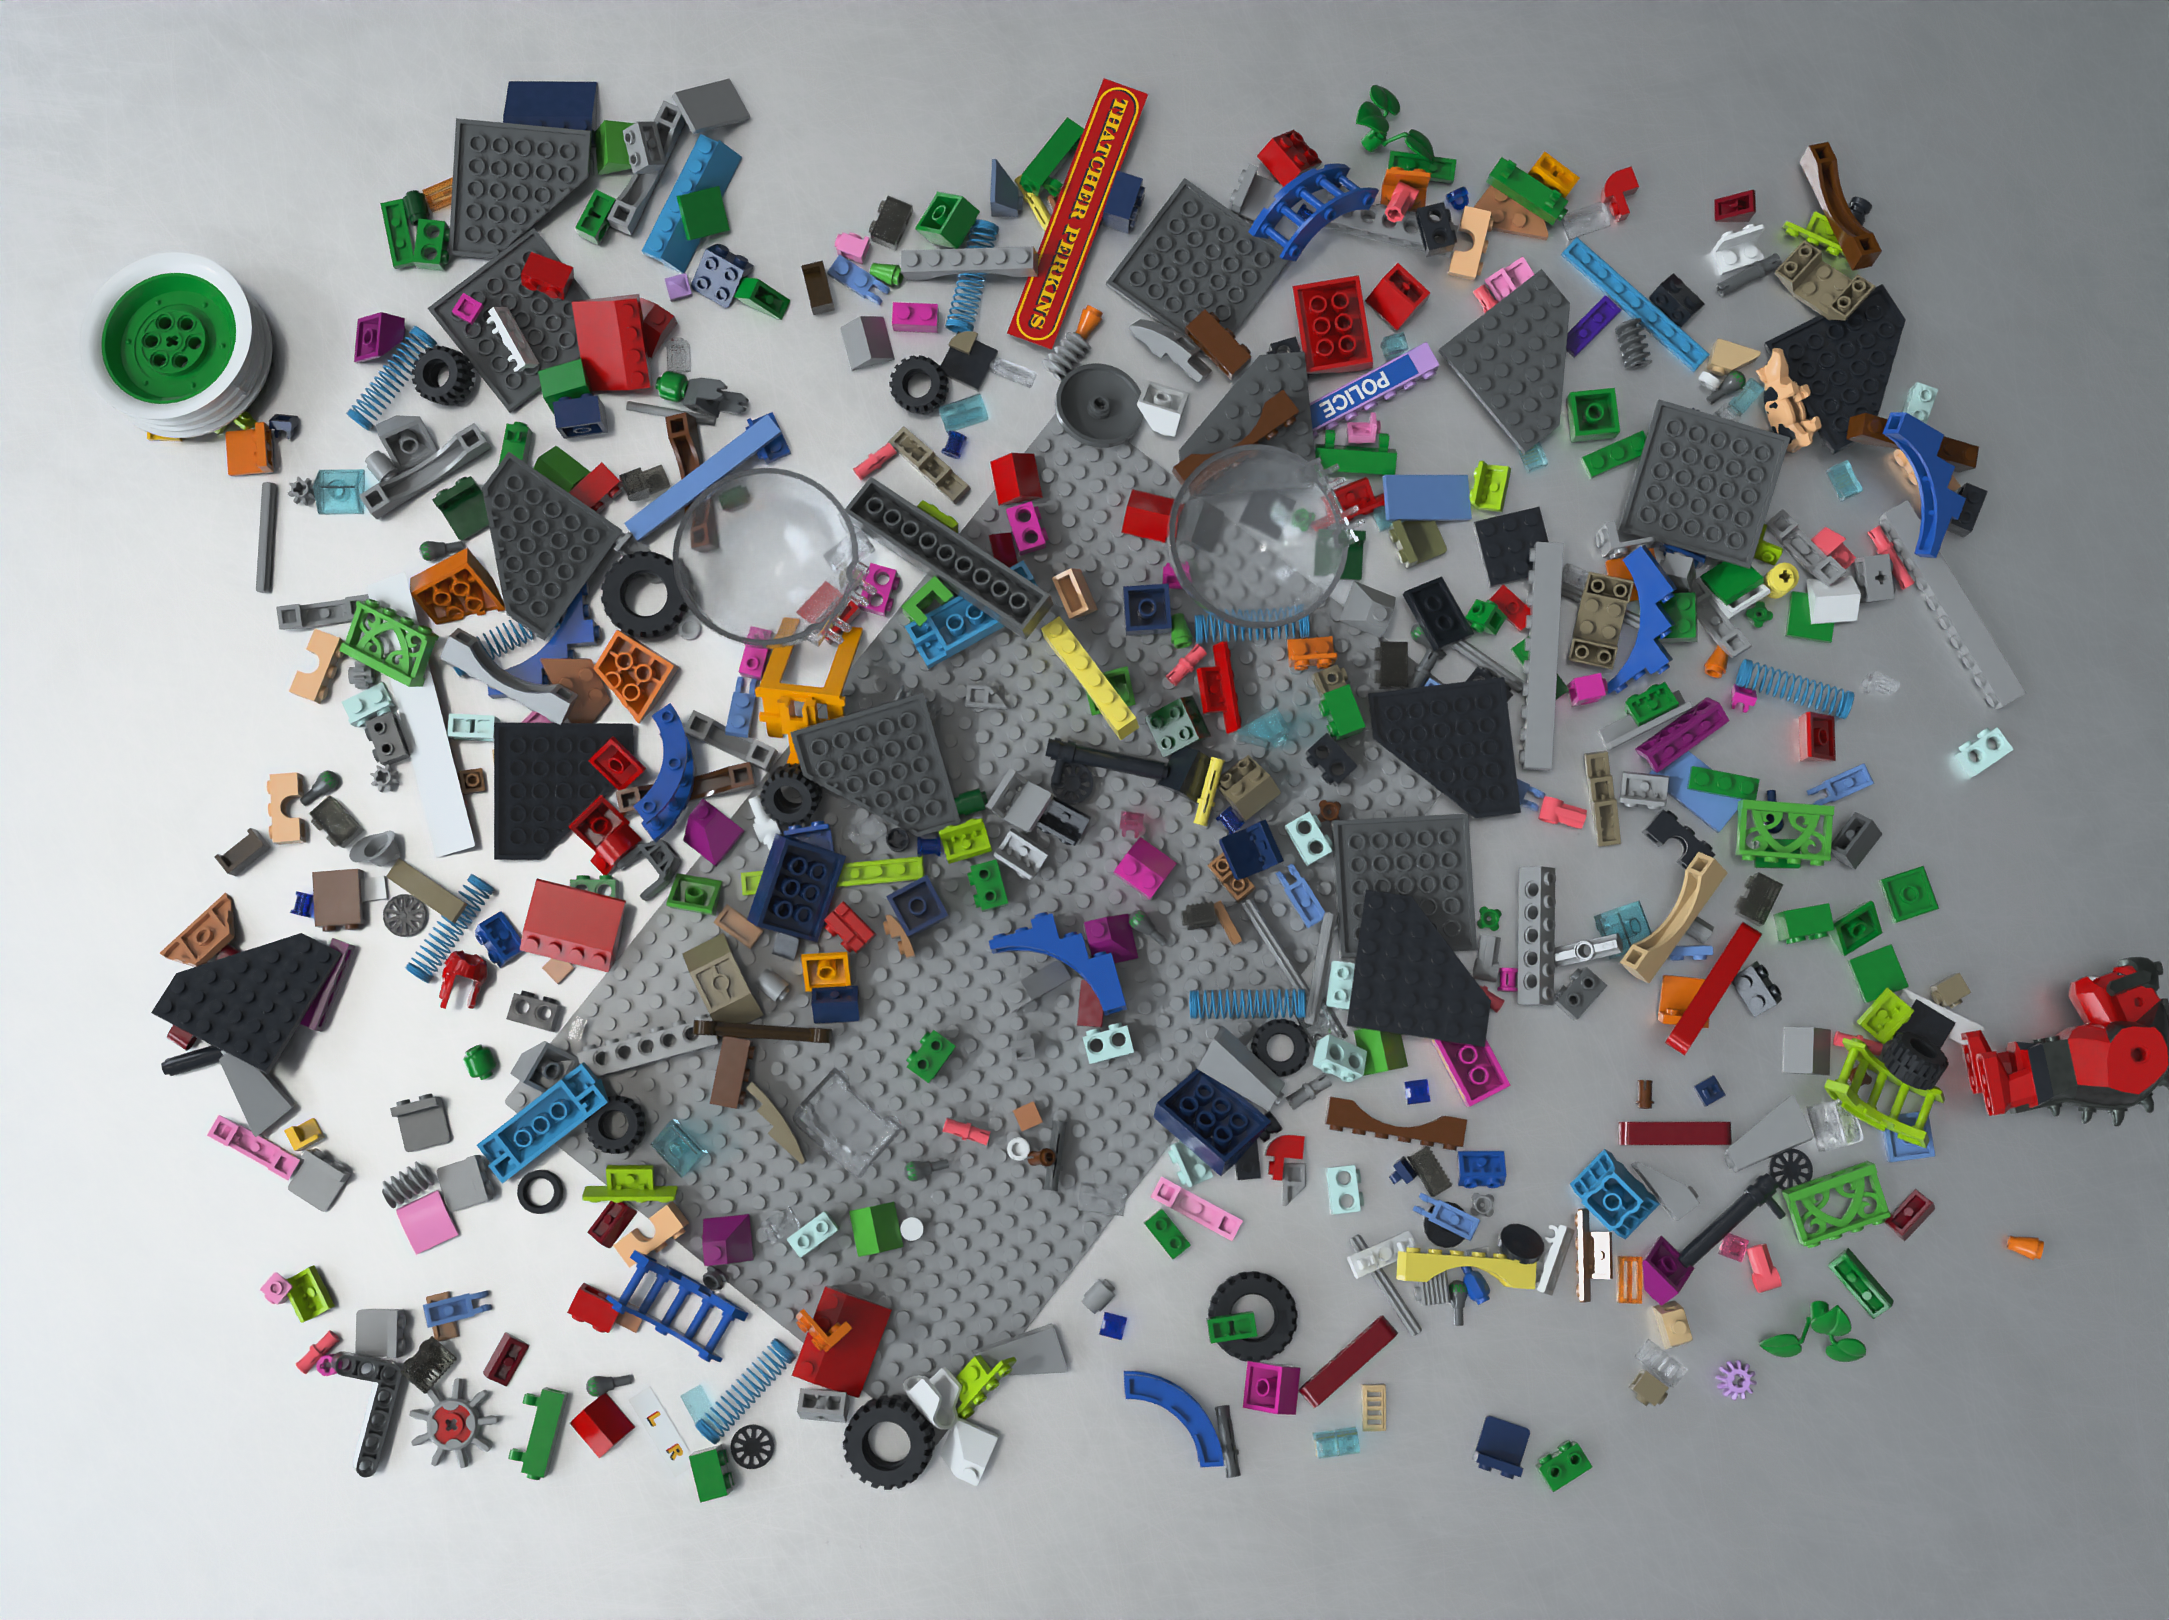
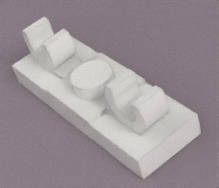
[486,307,539,372]
[1535,1225,1575,1296]
[1347,1230,1416,1279]

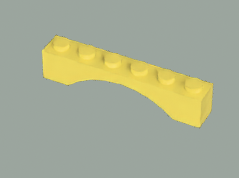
[1041,616,1139,740]
[1396,1247,1537,1289]

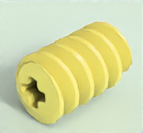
[1763,562,1799,599]

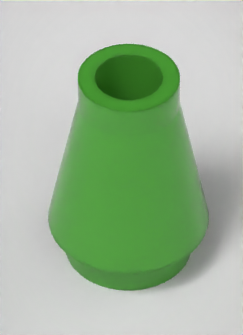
[870,263,904,287]
[1171,613,1193,649]

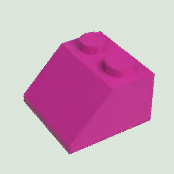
[1113,837,1177,900]
[1243,1361,1301,1415]

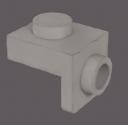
[614,532,651,556]

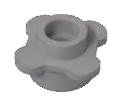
[1471,1193,1494,1217]

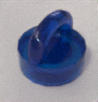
[1445,186,1469,210]

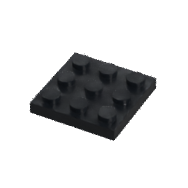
[1473,507,1549,588]

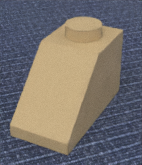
[1706,338,1761,376]

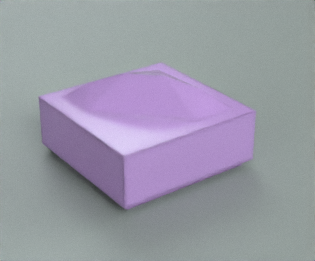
[665,273,693,302]

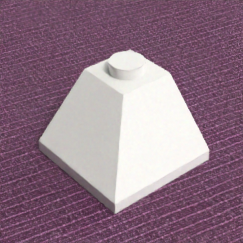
[1137,380,1189,437]
[940,1417,999,1486]

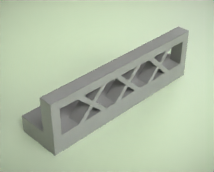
[1597,690,1693,751]

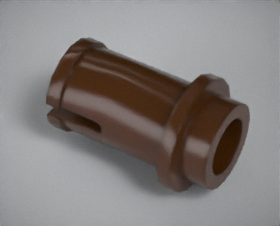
[1636,1080,1654,1109]
[1027,1148,1055,1167]

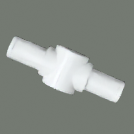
[748,795,782,851]

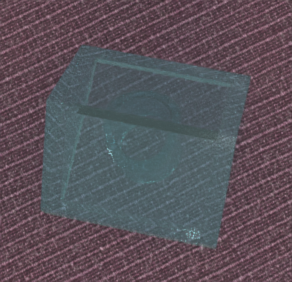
[313,469,365,515]
[650,1119,708,1178]

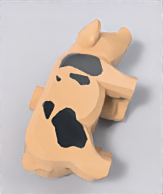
[1756,348,1822,453]

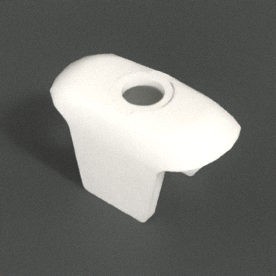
[903,1367,962,1429]

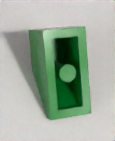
[734,277,790,320]

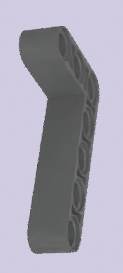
[331,1351,402,1477]

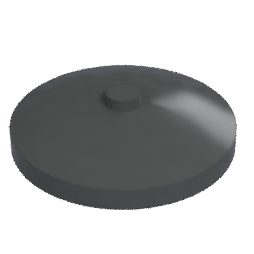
[1055,363,1144,448]

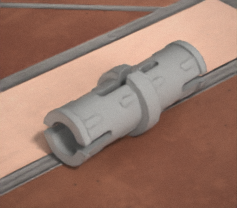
[1286,1073,1332,1110]

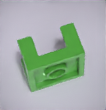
[901,576,954,628]

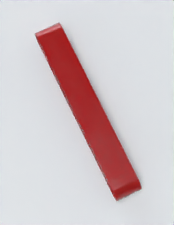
[1665,922,1762,1056]

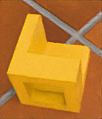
[284,1118,325,1151]

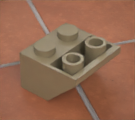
[1217,755,1281,821]

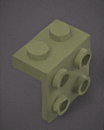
[1388,520,1447,569]

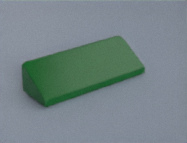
[1828,1248,1894,1319]

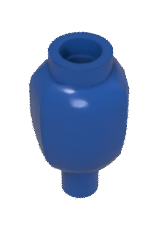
[1461,1266,1490,1305]

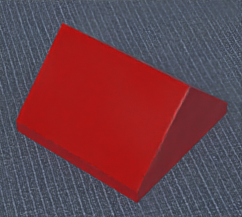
[990,453,1043,506]
[1121,489,1176,543]
[1799,712,1836,761]
[588,736,646,790]
[568,795,630,853]
[570,1393,635,1458]

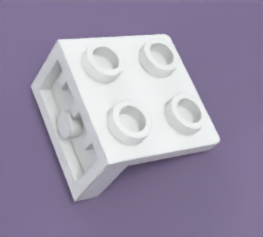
[1712,223,1765,275]

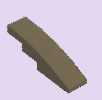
[888,426,971,505]
[1584,751,1621,847]
[386,858,468,924]
[746,1082,807,1164]

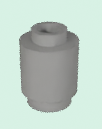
[365,450,398,483]
[755,969,790,1002]
[1081,1279,1115,1314]

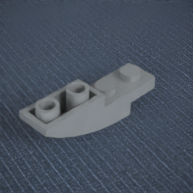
[1129,319,1212,383]

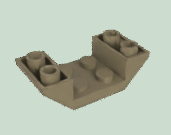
[1775,240,1875,320]
[1568,571,1634,670]
[682,933,764,1024]

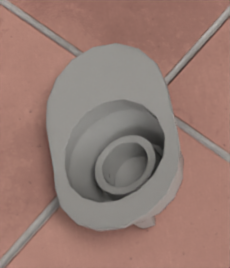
[349,830,401,867]

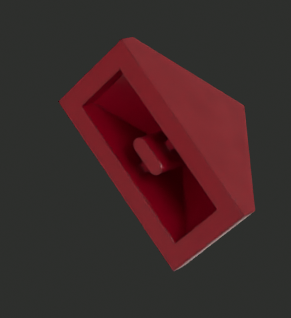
[1714,190,1756,222]

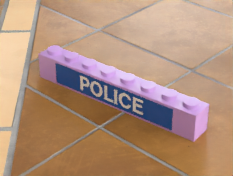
[1310,342,1439,440]

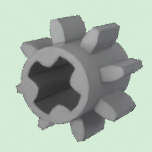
[288,477,318,506]
[348,661,375,689]
[370,764,400,793]

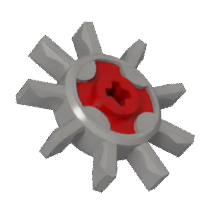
[409,1378,499,1469]

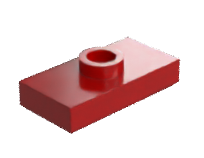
[1489,584,1531,632]

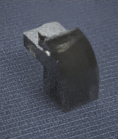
[619,464,670,501]

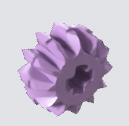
[1716,1360,1757,1400]

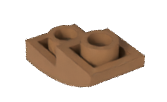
[457,768,485,795]
[1207,853,1256,903]
[883,914,916,959]

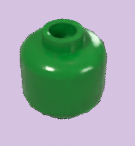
[655,371,689,403]
[463,1044,497,1080]

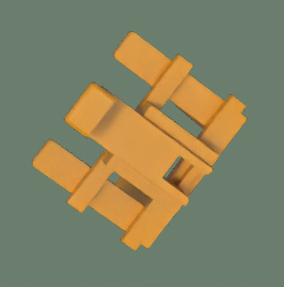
[755,620,863,768]

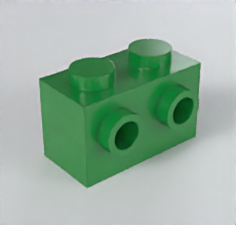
[967,859,1009,912]
[906,1030,957,1084]
[1535,1440,1593,1492]

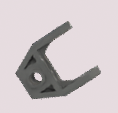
[683,378,749,418]
[616,839,681,901]

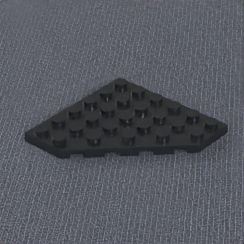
[1764,284,1906,455]
[1368,677,1521,818]
[494,722,633,860]
[1346,890,1491,1047]
[151,933,342,1074]

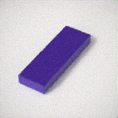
[1566,295,1621,358]

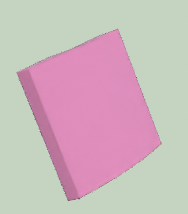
[1484,257,1535,302]
[396,1190,459,1255]

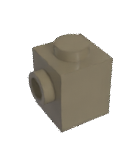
[1930,973,1971,1008]
[1629,1369,1669,1406]

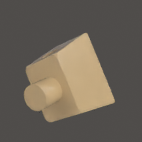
[1653,1300,1693,1350]

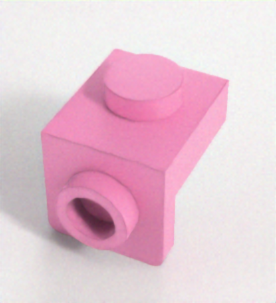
[1346,412,1381,444]
[260,1272,293,1305]

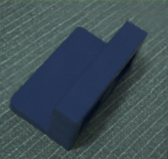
[811,985,860,1024]

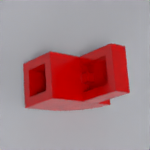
[1600,166,1639,222]
[590,824,642,875]
[1264,1135,1305,1181]

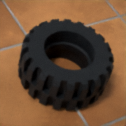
[601,551,690,638]
[1208,1271,1298,1362]
[843,1395,935,1490]

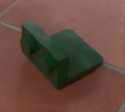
[432,476,489,541]

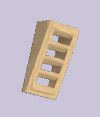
[1361,1384,1386,1432]

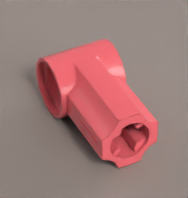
[1385,181,1419,223]
[1538,796,1587,829]
[1746,1243,1782,1293]

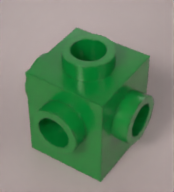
[1465,599,1507,636]

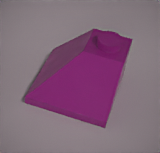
[354,312,406,363]
[683,798,744,867]
[1084,914,1139,964]
[702,1214,754,1266]
[1642,1235,1694,1306]

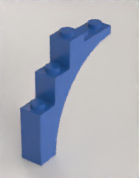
[1883,412,1966,558]
[1607,545,1678,694]
[488,582,601,699]
[989,912,1127,1016]

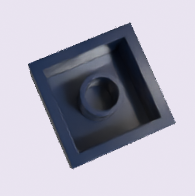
[1103,170,1145,234]
[553,393,608,439]
[1123,583,1172,636]
[886,875,949,939]

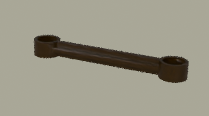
[693,1020,832,1043]

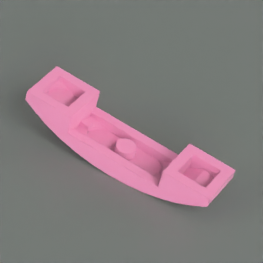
[207,1115,301,1180]
[1151,1177,1243,1241]

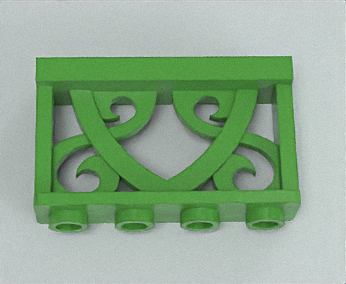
[339,598,439,687]
[1735,799,1835,866]
[1782,1161,1891,1248]

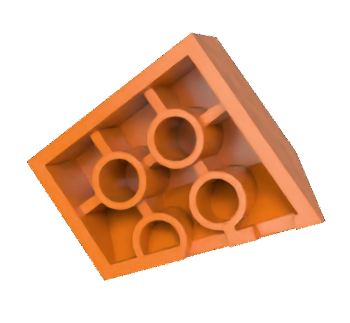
[410,548,505,625]
[593,630,679,724]

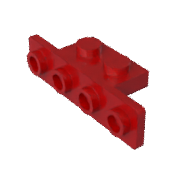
[1312,477,1385,531]
[1196,641,1242,734]

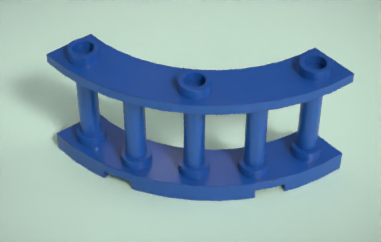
[1248,163,1379,262]
[633,703,695,843]
[606,1250,749,1363]
[1124,1371,1224,1468]

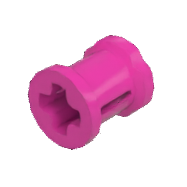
[1497,968,1518,992]
[316,1354,343,1376]

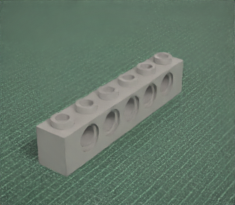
[1325,194,1458,258]
[1517,866,1556,1006]
[577,1014,721,1078]

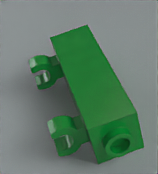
[1019,117,1084,197]
[1486,157,1568,226]
[499,422,533,464]
[1315,429,1397,475]
[508,1387,568,1480]

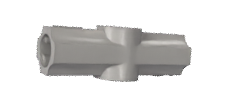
[1554,933,1624,968]

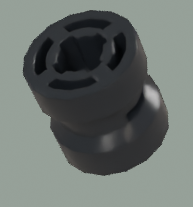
[1849,197,1872,226]
[886,828,910,853]
[1259,1111,1282,1142]

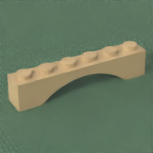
[1620,852,1727,983]

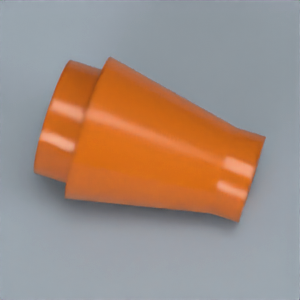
[1075,305,1103,340]
[1704,645,1729,678]
[2007,1236,2044,1260]

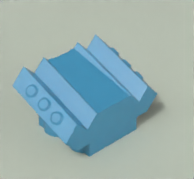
[1570,1149,1660,1240]

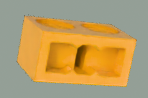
[1528,151,1580,198]

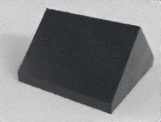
[1158,746,1215,804]

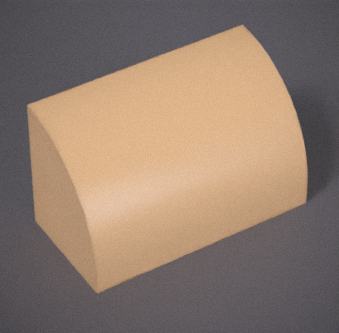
[1052,568,1098,619]

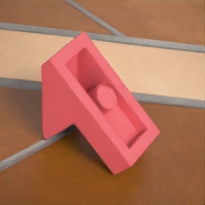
[1811,527,1856,569]

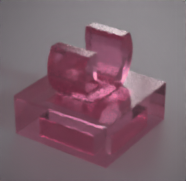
[1119,811,1144,838]
[1718,1233,1749,1262]

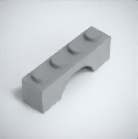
[684,710,778,772]

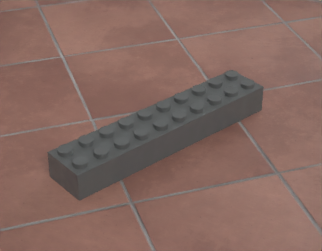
[844,477,1053,640]

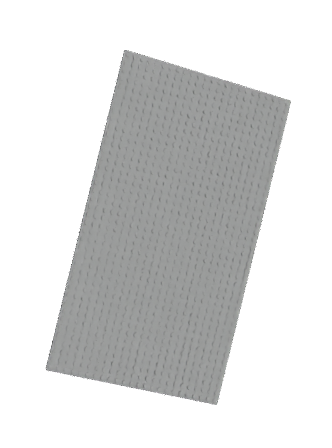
[505,414,1444,1446]

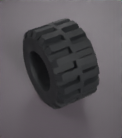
[412,345,475,406]
[889,355,949,414]
[760,763,823,826]
[1251,1019,1310,1077]
[1882,1031,1949,1090]
[585,1096,646,1154]

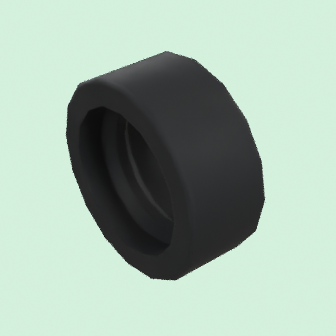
[517,1170,564,1214]

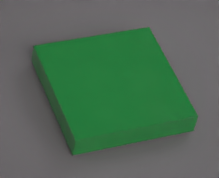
[676,186,730,240]
[1700,562,1765,606]
[1785,591,1834,643]
[1879,866,1939,923]
[1848,944,1909,1003]

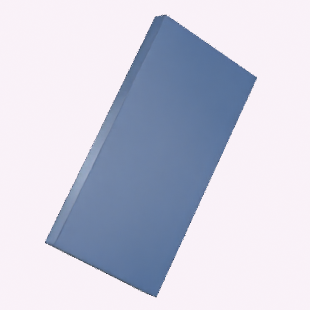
[1383,475,1472,521]
[1649,751,1740,833]

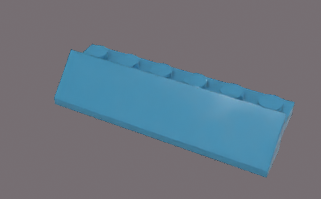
[642,134,742,274]
[905,560,1038,669]
[476,1062,609,1184]

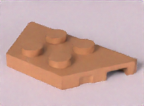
[1473,185,1549,240]
[540,658,610,723]
[160,892,235,967]

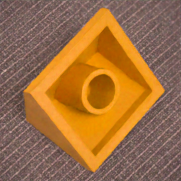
[801,952,851,992]

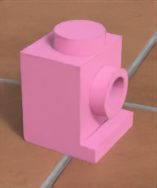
[835,232,871,264]

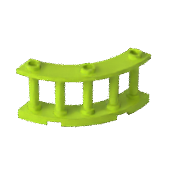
[1824,1038,1945,1148]

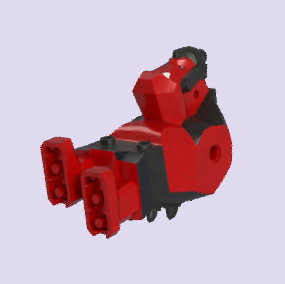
[1961,957,2169,1126]

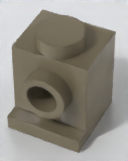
[1311,664,1348,698]

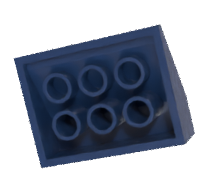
[503,81,598,147]
[747,833,846,942]
[1153,1069,1271,1176]

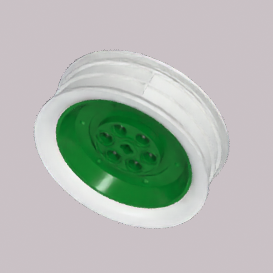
[80,252,272,438]

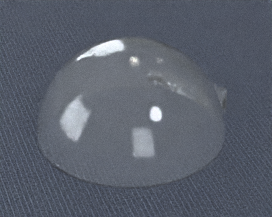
[1167,444,1366,629]
[673,468,877,649]

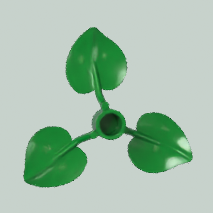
[1356,85,1434,164]
[1759,1301,1866,1362]

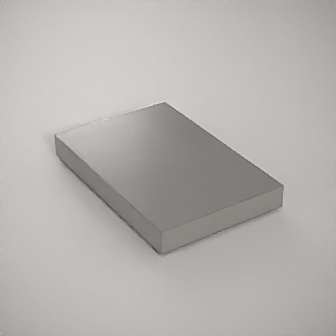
[672,78,750,134]

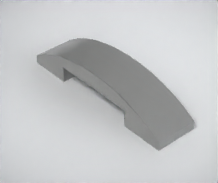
[1766,509,1846,586]
[1692,577,1752,659]
[276,594,371,630]

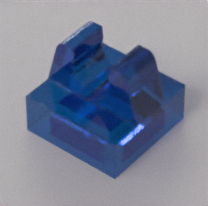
[1404,1079,1431,1105]
[1099,1312,1127,1341]

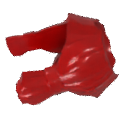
[439,950,488,1009]

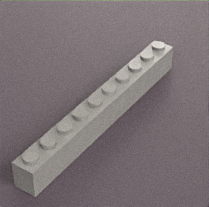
[1879,500,2026,710]
[1519,542,1564,771]

